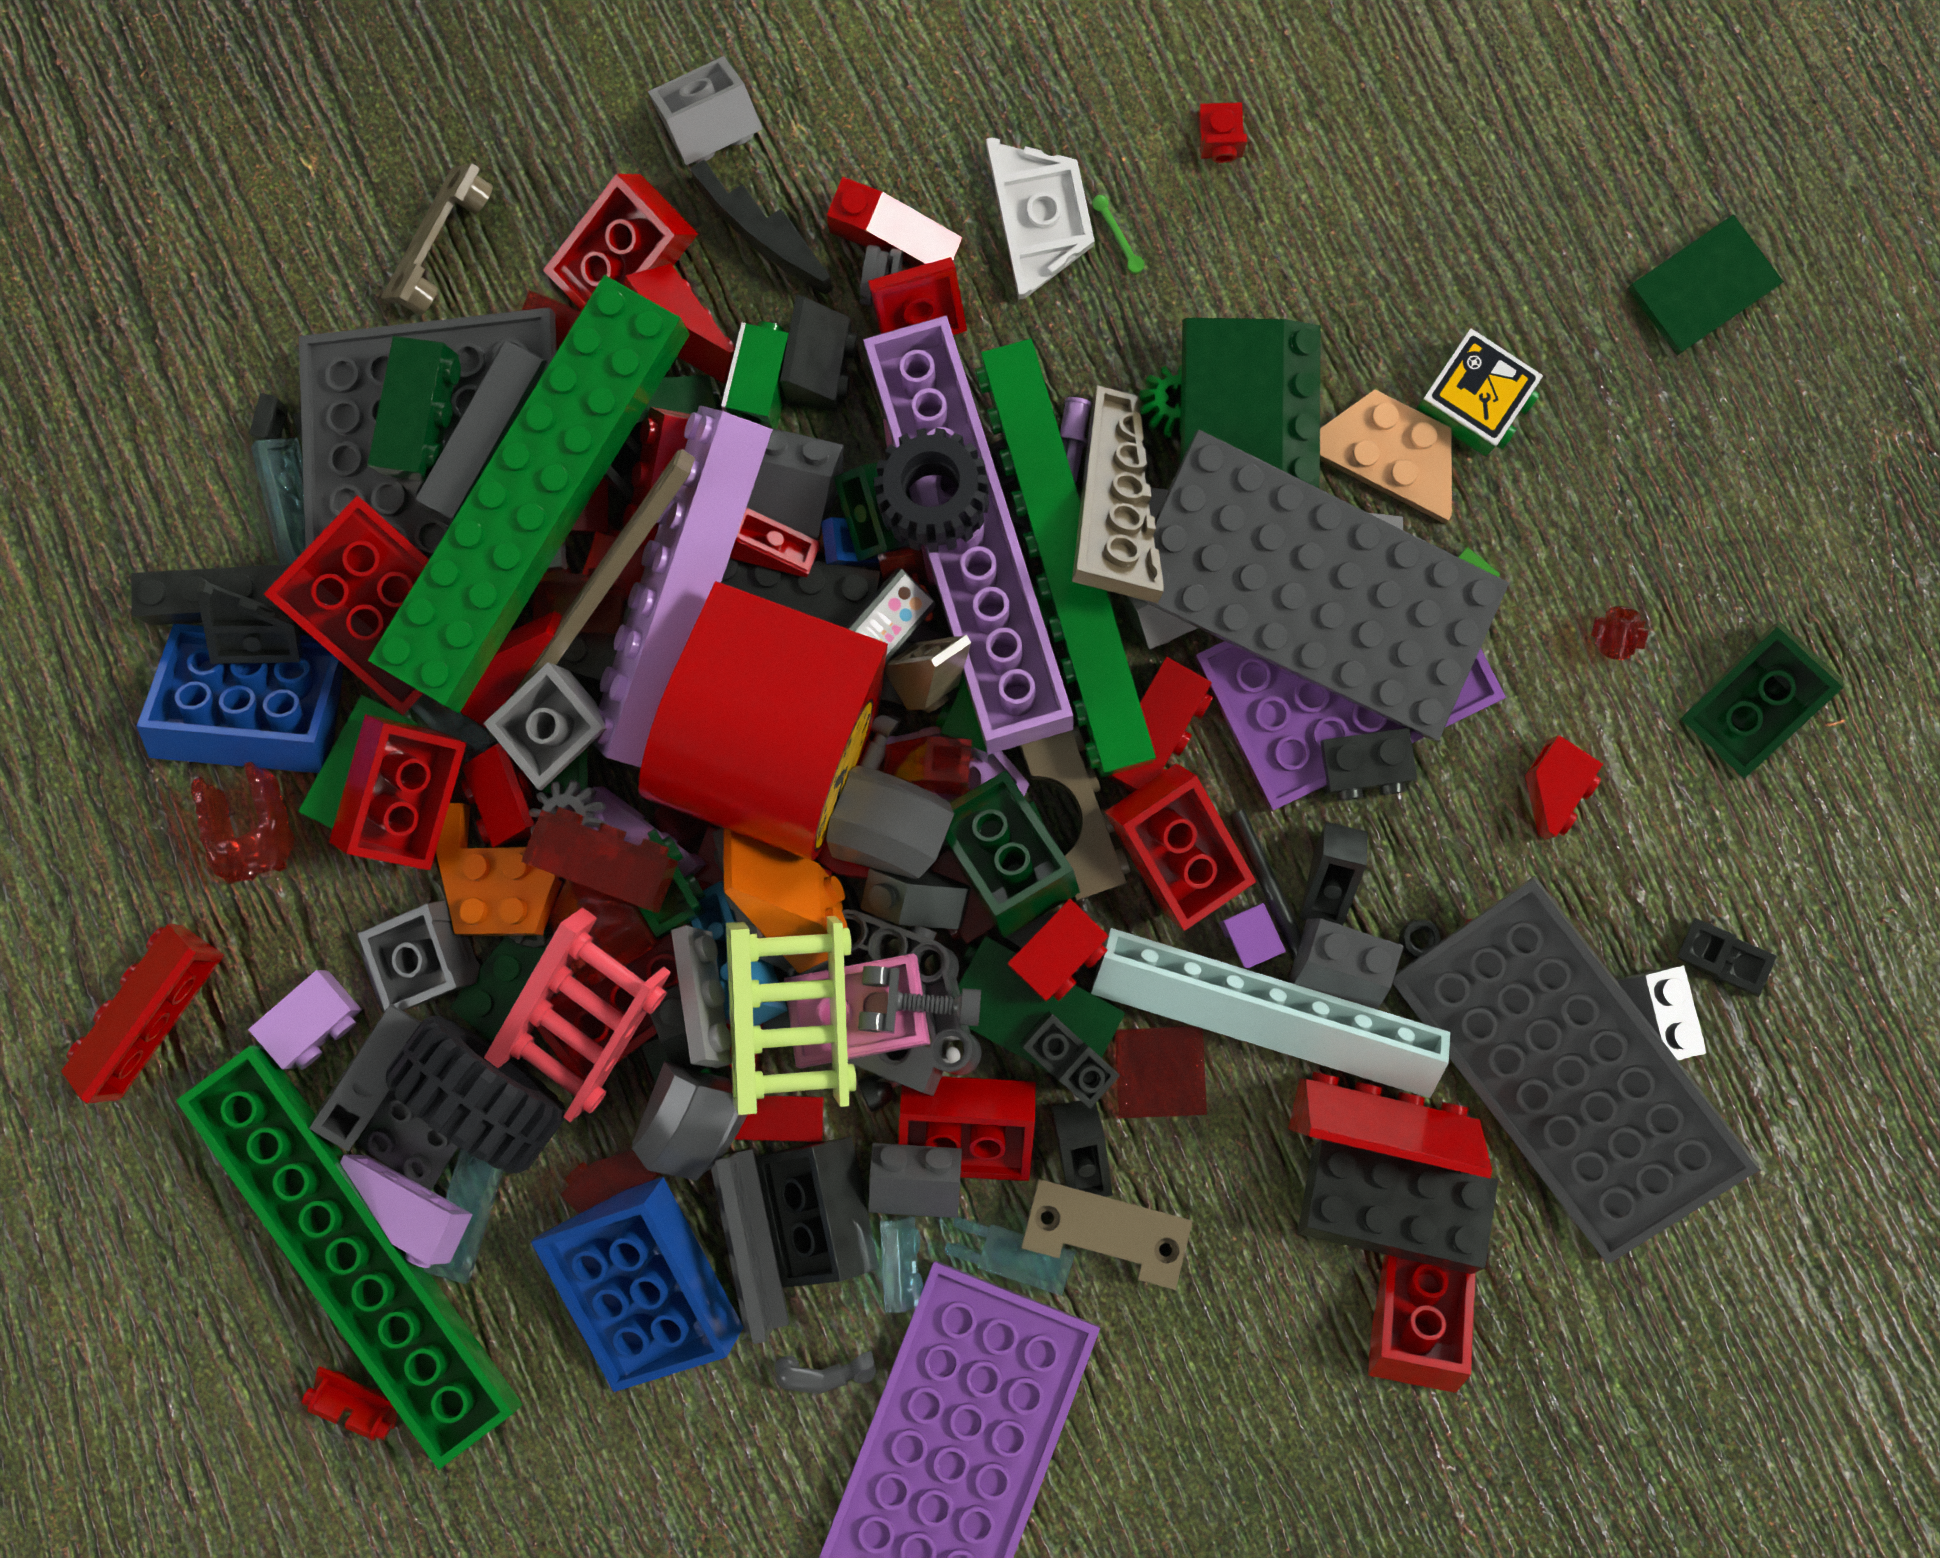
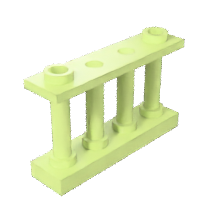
[726,916,856,1115]

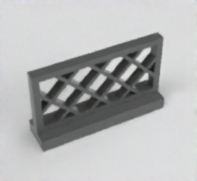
[711,1148,790,1344]

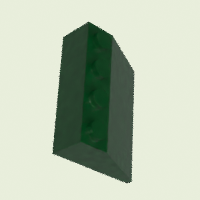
[1180,318,1321,488]

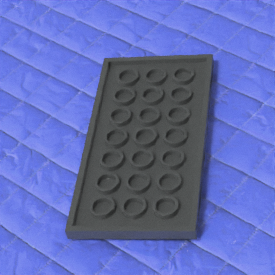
[1137,430,1509,741]
[1393,876,1759,1264]

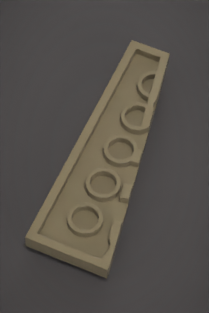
[1072,385,1164,603]

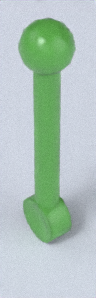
[1092,195,1144,275]

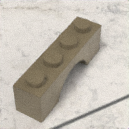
[1018,725,1130,902]

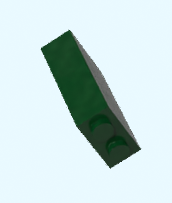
[957,936,1125,1073]

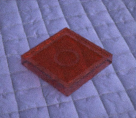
[1114,1026,1207,1118]

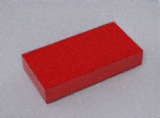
[734,1095,824,1142]

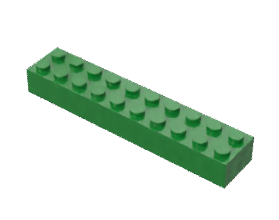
[368,275,690,713]
[175,1045,523,1470]

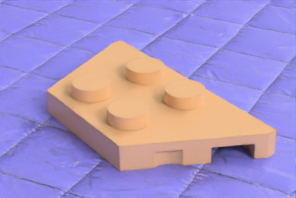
[1320,390,1452,524]

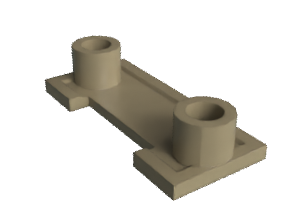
[381,163,493,316]
[1021,1179,1193,1290]

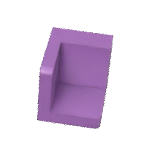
[1219,903,1286,968]

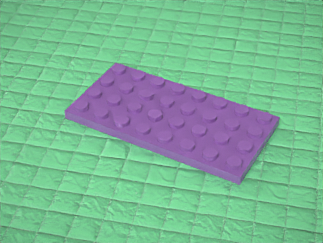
[819,1260,1100,1558]

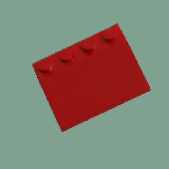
[264,495,429,716]
[1288,1072,1492,1178]

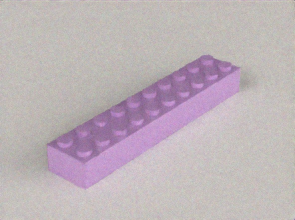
[863,315,1073,755]

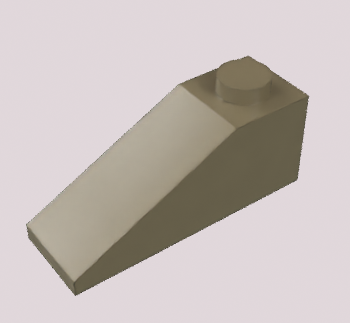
[884,635,971,713]

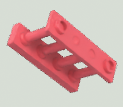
[484,907,671,1122]

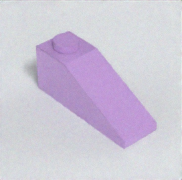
[340,1155,473,1268]

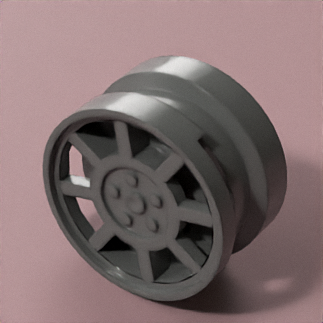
[860,245,903,307]

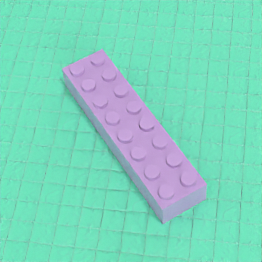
[592,405,773,767]

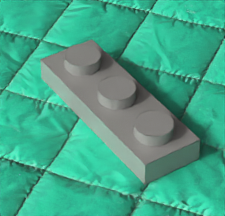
[671,925,732,1068]

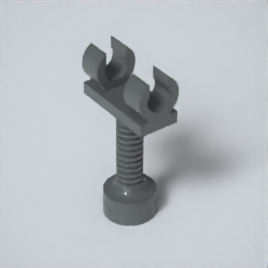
[858,966,981,1034]

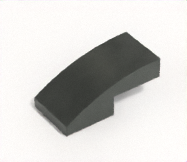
[1677,918,1777,997]

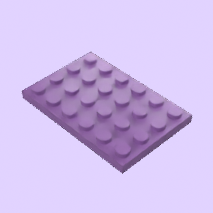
[1194,641,1506,812]

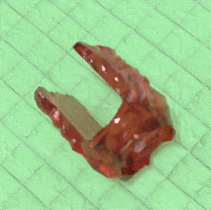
[191,762,295,884]

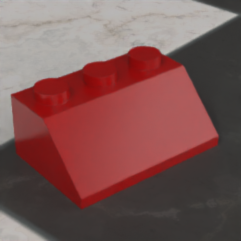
[898,1076,1036,1181]

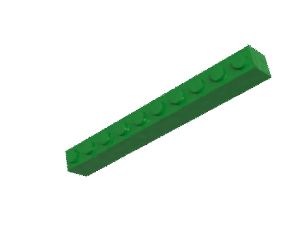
[975,338,1156,778]

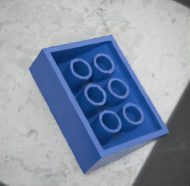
[136,623,344,773]
[531,1177,744,1392]

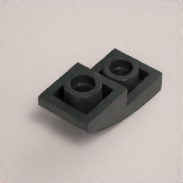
[1019,1011,1120,1109]

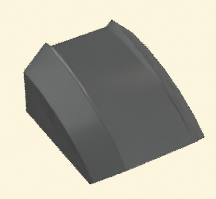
[826,765,954,879]
[357,900,480,1013]
[632,1061,748,1180]

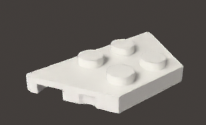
[986,138,1094,300]

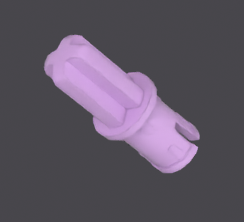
[1060,397,1092,483]

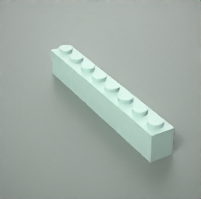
[1091,928,1450,1098]

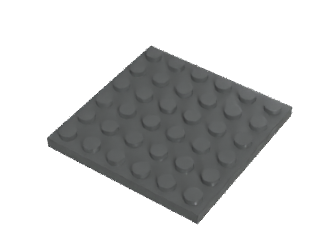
[299,308,567,572]

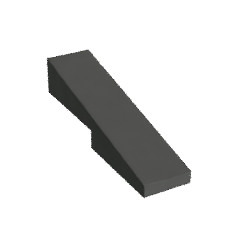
[415,341,547,519]

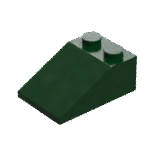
[1680,620,1844,779]
[944,770,1080,938]

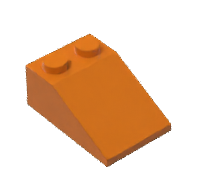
[723,829,847,974]

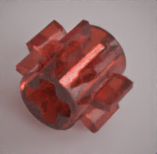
[1591,606,1650,660]

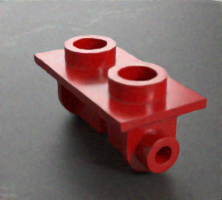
[301,1366,398,1441]

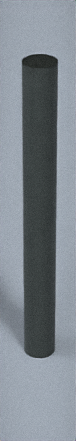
[1229,809,1302,959]

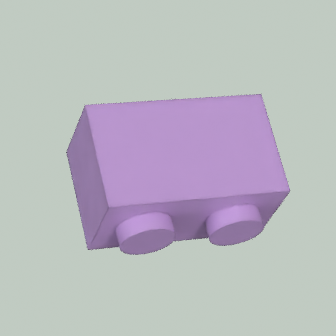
[248,970,362,1070]

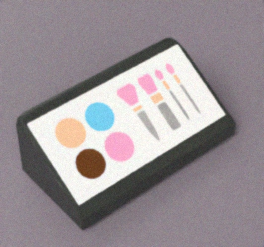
[845,567,937,665]

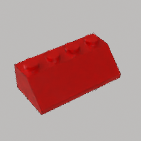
[61,924,224,1104]

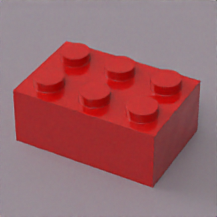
[329,714,467,871]
[1105,763,1256,931]

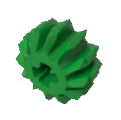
[1138,365,1182,439]

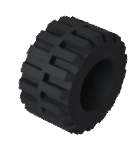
[874,428,989,553]

